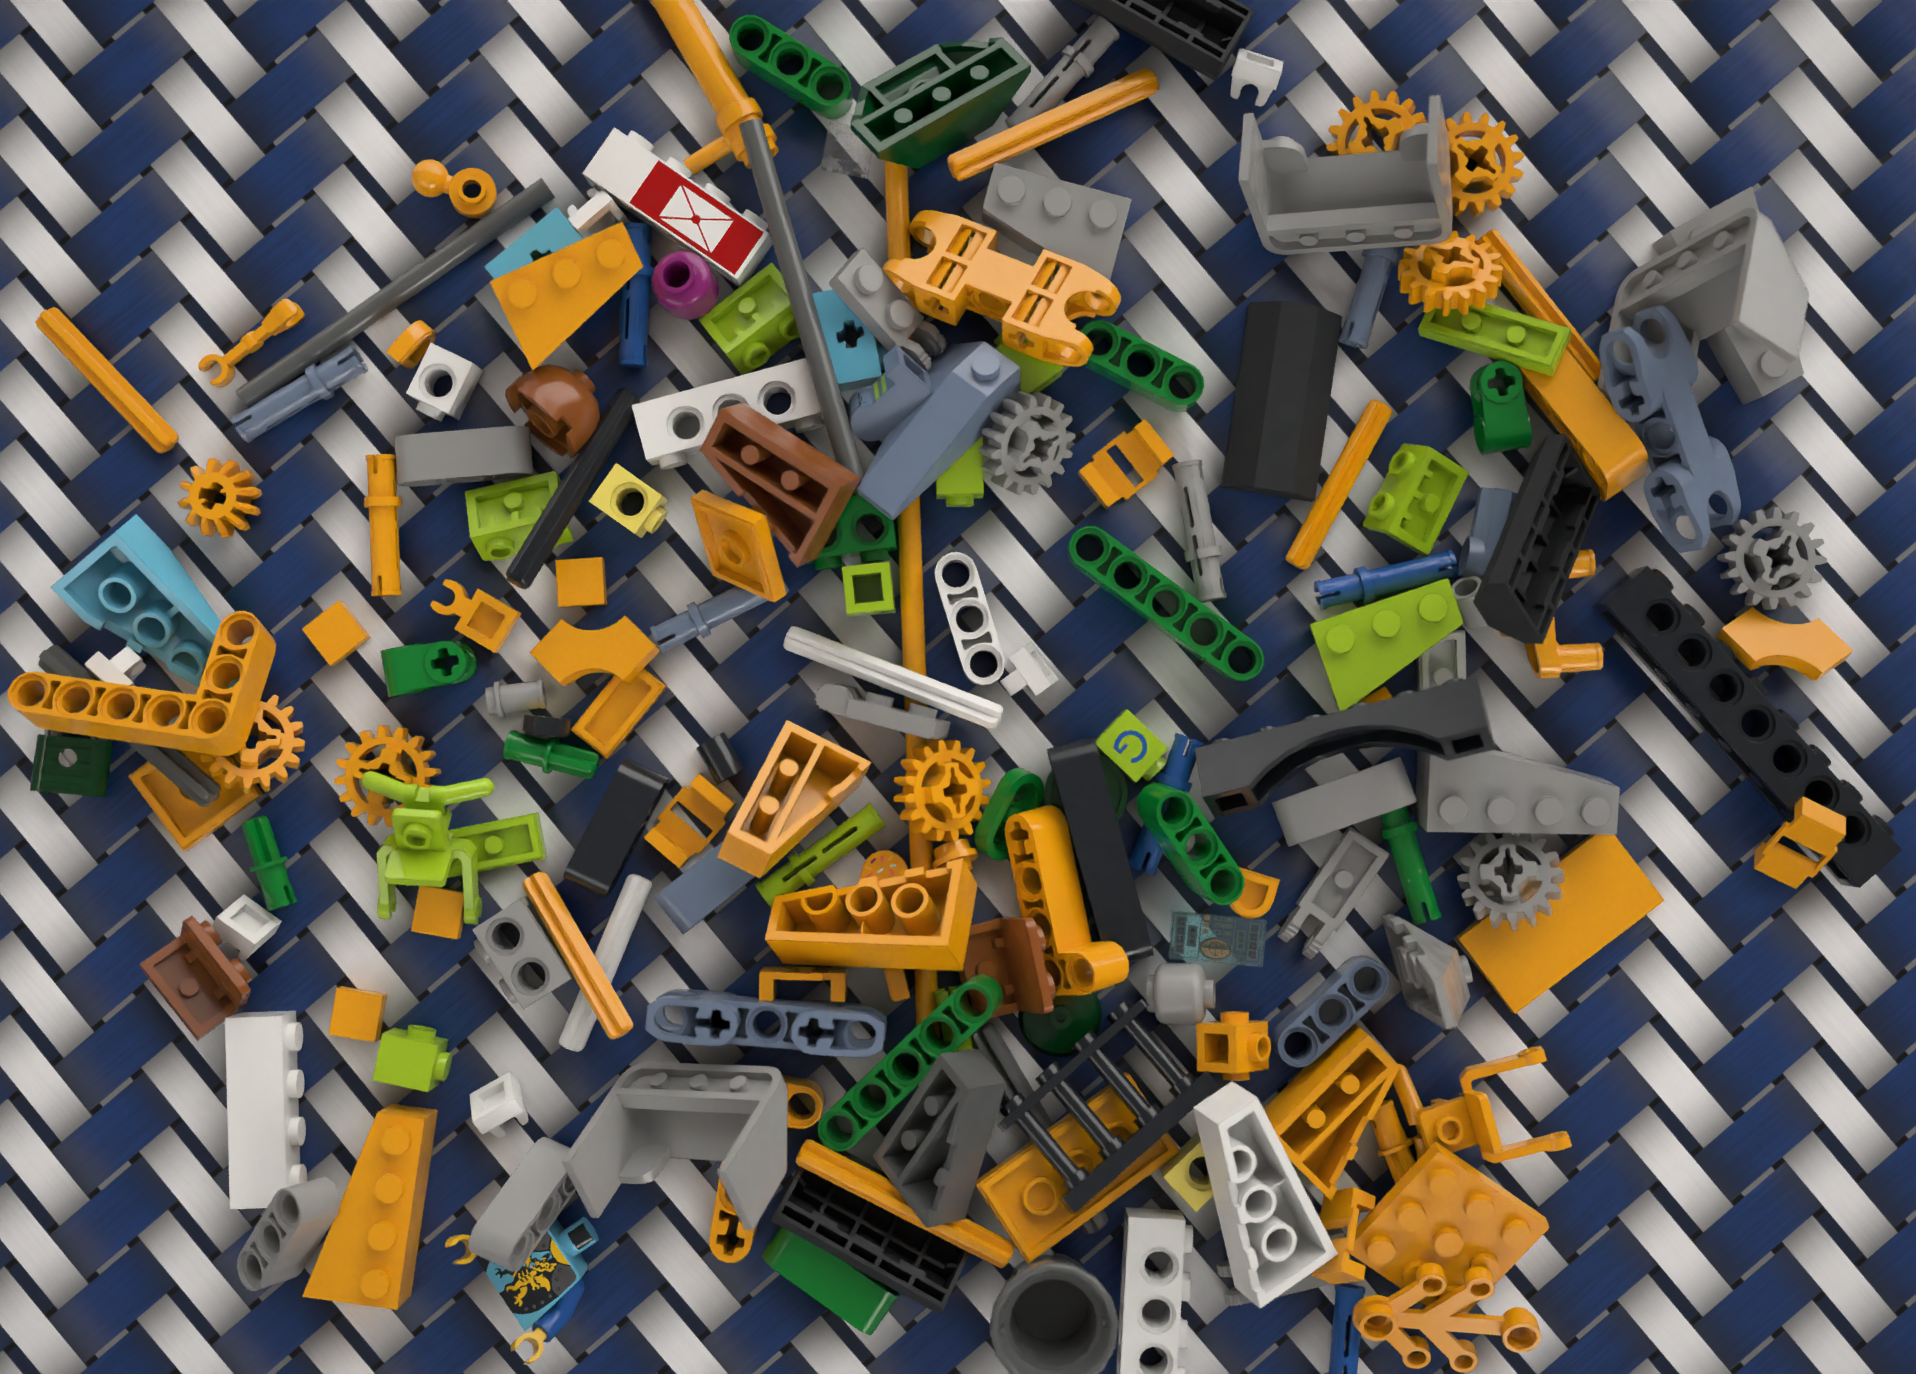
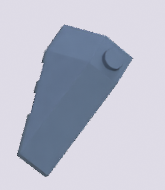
[857,341,1021,521]

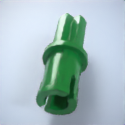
[503,730,599,779]
[242,816,297,911]

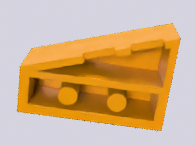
[1264,1024,1400,1201]

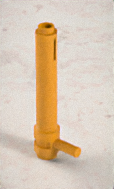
[651,0,779,176]

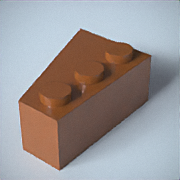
[700,403,861,567]

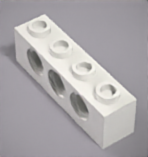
[631,358,824,470]
[1116,1207,1193,1374]

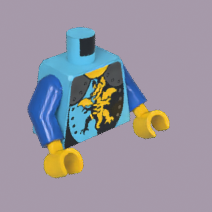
[445,1217,599,1365]

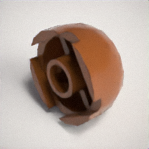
[505,364,600,458]

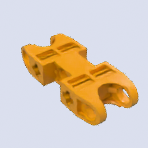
[882,210,1121,367]

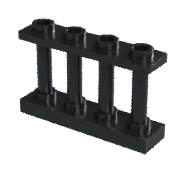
[997,998,1219,1214]

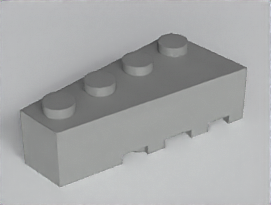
[1652,186,1804,405]
[1414,750,1620,835]

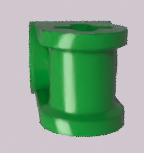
[1469,361,1532,455]
[380,641,478,697]

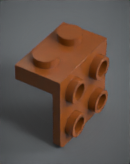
[139,916,252,1041]
[959,917,1056,1019]

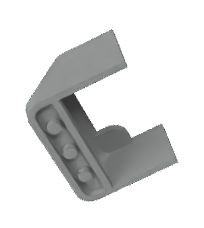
[1239,95,1453,255]
[1597,207,1808,401]
[562,1062,788,1230]

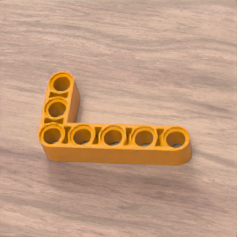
[8,611,276,756]

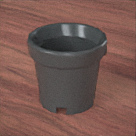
[989,1253,1118,1374]

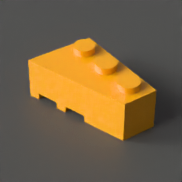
[490,222,643,370]
[717,720,872,878]

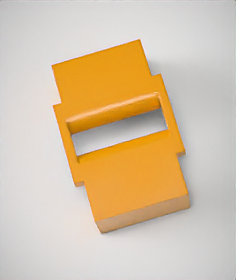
[1078,419,1174,510]
[644,773,737,868]
[1754,796,1846,889]
[759,966,848,1002]
[1311,1187,1376,1285]

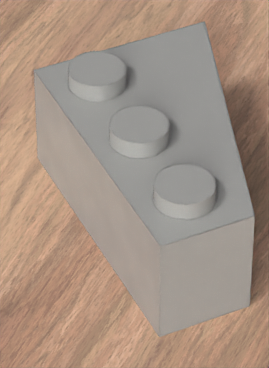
[982,163,1132,298]

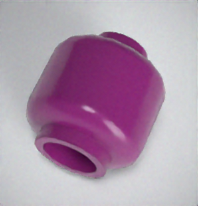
[651,251,719,320]

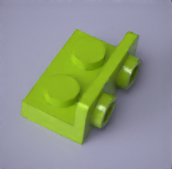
[698,262,800,375]
[1363,443,1469,556]
[465,471,573,561]

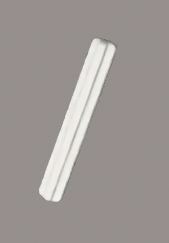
[559,874,652,1052]

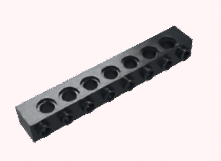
[1592,566,1902,888]

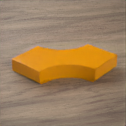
[1716,607,1853,681]
[529,616,660,687]

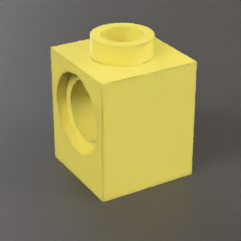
[589,463,668,538]
[1160,1131,1213,1212]

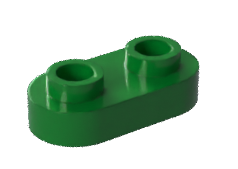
[974,768,1044,860]

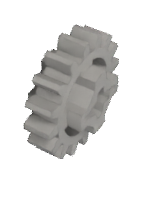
[979,391,1075,495]
[1717,507,1827,610]
[1457,833,1565,931]

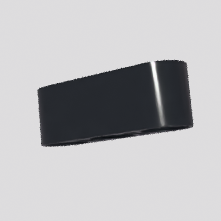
[563,757,669,899]

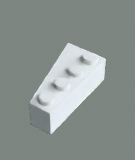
[1193,1081,1338,1309]

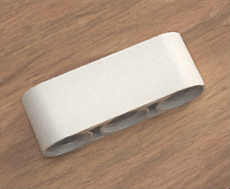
[935,552,1005,686]

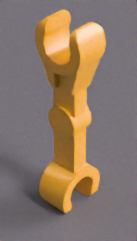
[198,299,305,387]

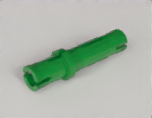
[1380,806,1442,925]

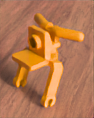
[1392,1046,1572,1164]

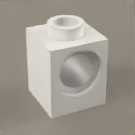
[406,343,483,422]

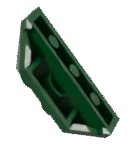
[850,37,1031,169]

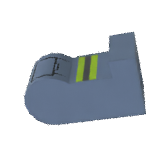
[848,345,933,441]

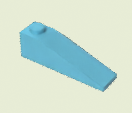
[50,514,239,689]

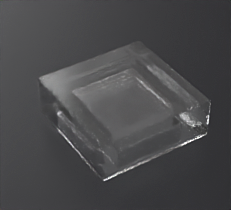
[821,121,872,179]

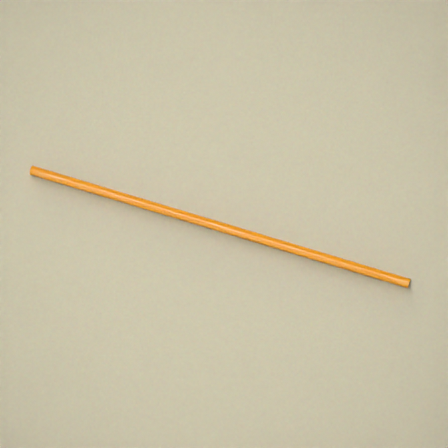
[884,160,940,1087]

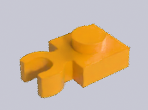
[430,579,522,653]

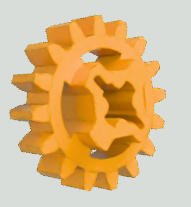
[1326,90,1427,156]
[1445,112,1524,217]
[1397,231,1503,317]
[200,694,305,794]
[334,725,441,827]
[893,739,991,842]

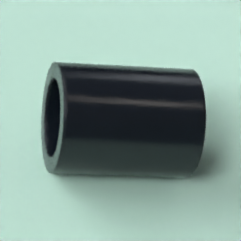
[696,732,746,785]

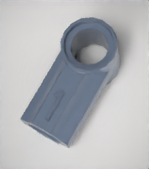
[1459,487,1517,581]

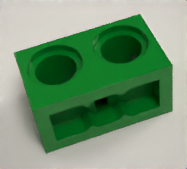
[806,495,898,570]

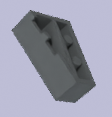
[872,1049,1007,1228]

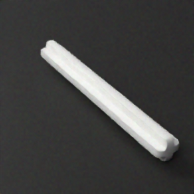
[783,626,1003,729]

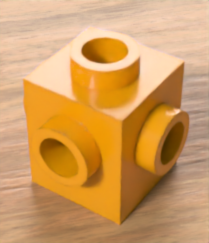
[1196,1011,1271,1081]

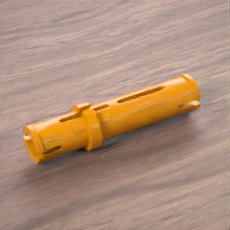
[364,454,402,596]

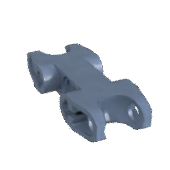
[1599,305,1741,553]
[645,989,887,1058]

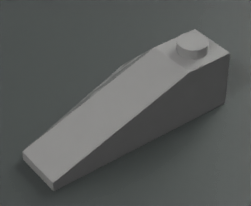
[1381,913,1473,1029]

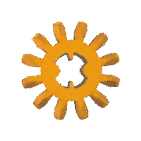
[177,458,262,538]

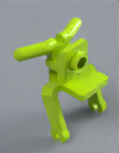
[361,771,494,925]

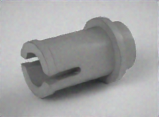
[485,679,547,718]

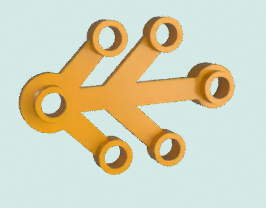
[1352,1263,1541,1373]

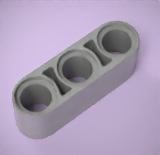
[394,426,533,487]
[1272,757,1417,847]
[468,1137,576,1272]
[237,1177,340,1291]

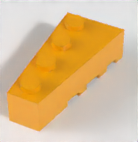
[765,859,978,971]
[302,1103,438,1310]

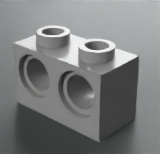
[472,896,574,1010]

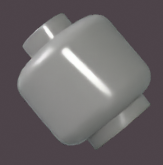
[1146,963,1216,1025]

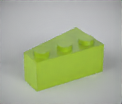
[1310,578,1464,711]

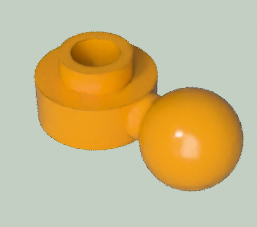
[411,159,497,218]

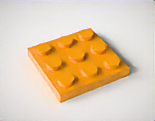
[1350,1141,1550,1313]

